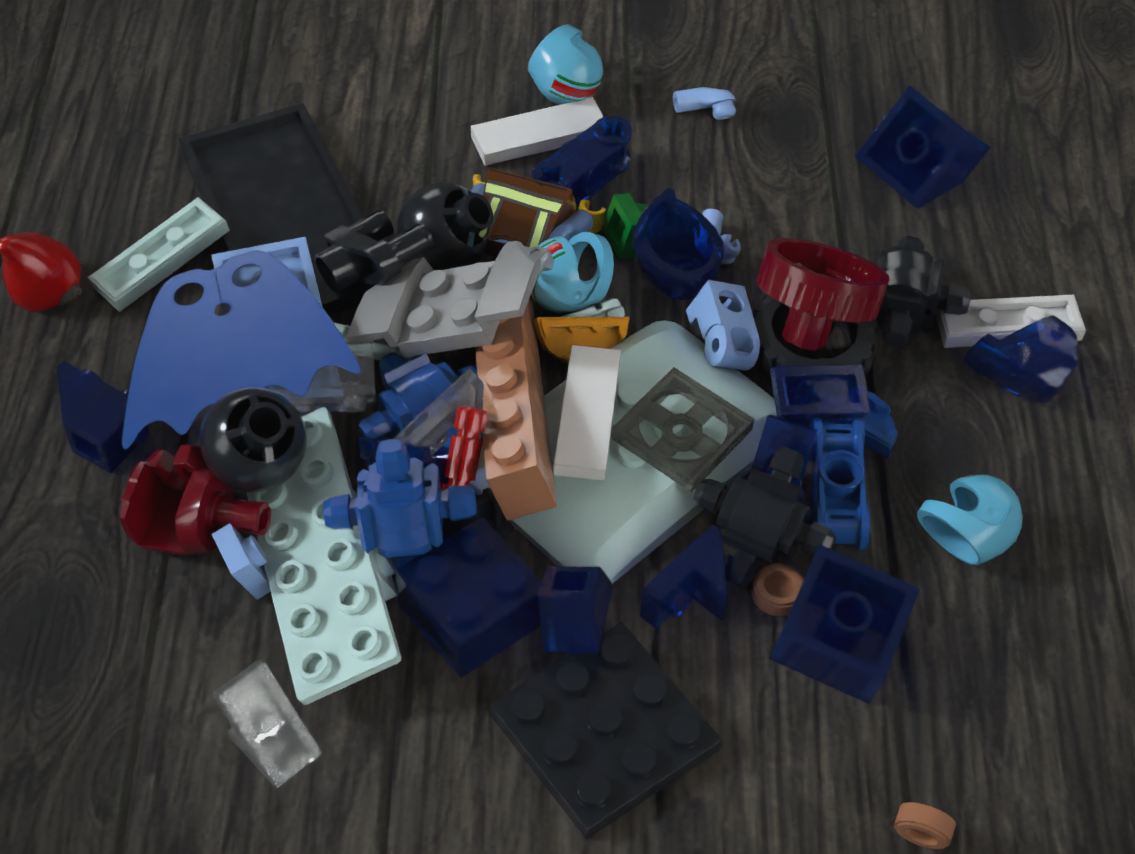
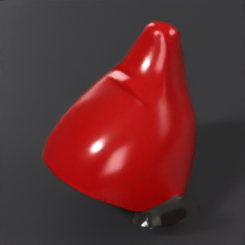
[0,232,83,312]

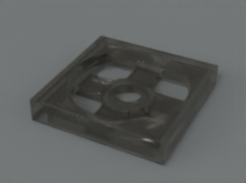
[611,367,755,493]

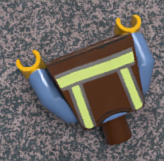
[471,167,606,261]

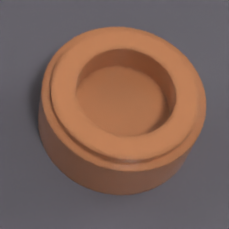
[751,563,806,616]
[894,802,956,849]

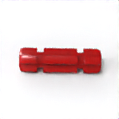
[442,406,488,490]

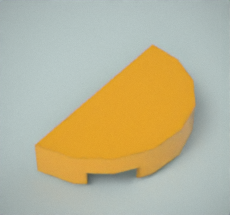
[533,317,629,364]

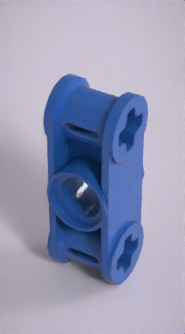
[808,418,870,550]

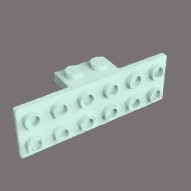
[246,407,401,705]

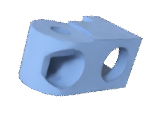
[686,280,760,371]

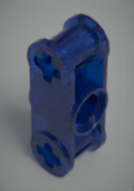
[531,116,633,206]

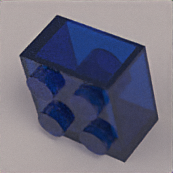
[395,517,547,678]
[769,544,920,704]

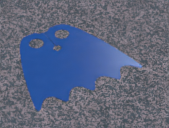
[122,250,361,449]

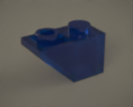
[57,361,149,473]
[538,566,613,655]

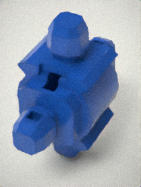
[358,352,479,457]
[323,439,477,574]

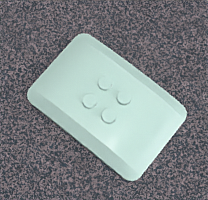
[469,320,795,590]

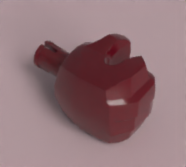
[120,445,271,555]

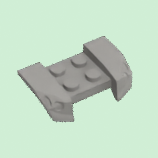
[346,241,554,357]

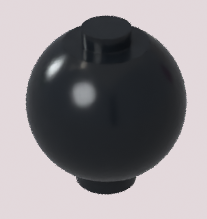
[397,182,493,270]
[200,387,307,492]

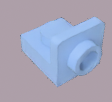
[212,523,271,600]

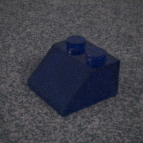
[855,85,991,209]

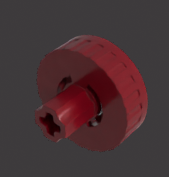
[756,238,890,351]

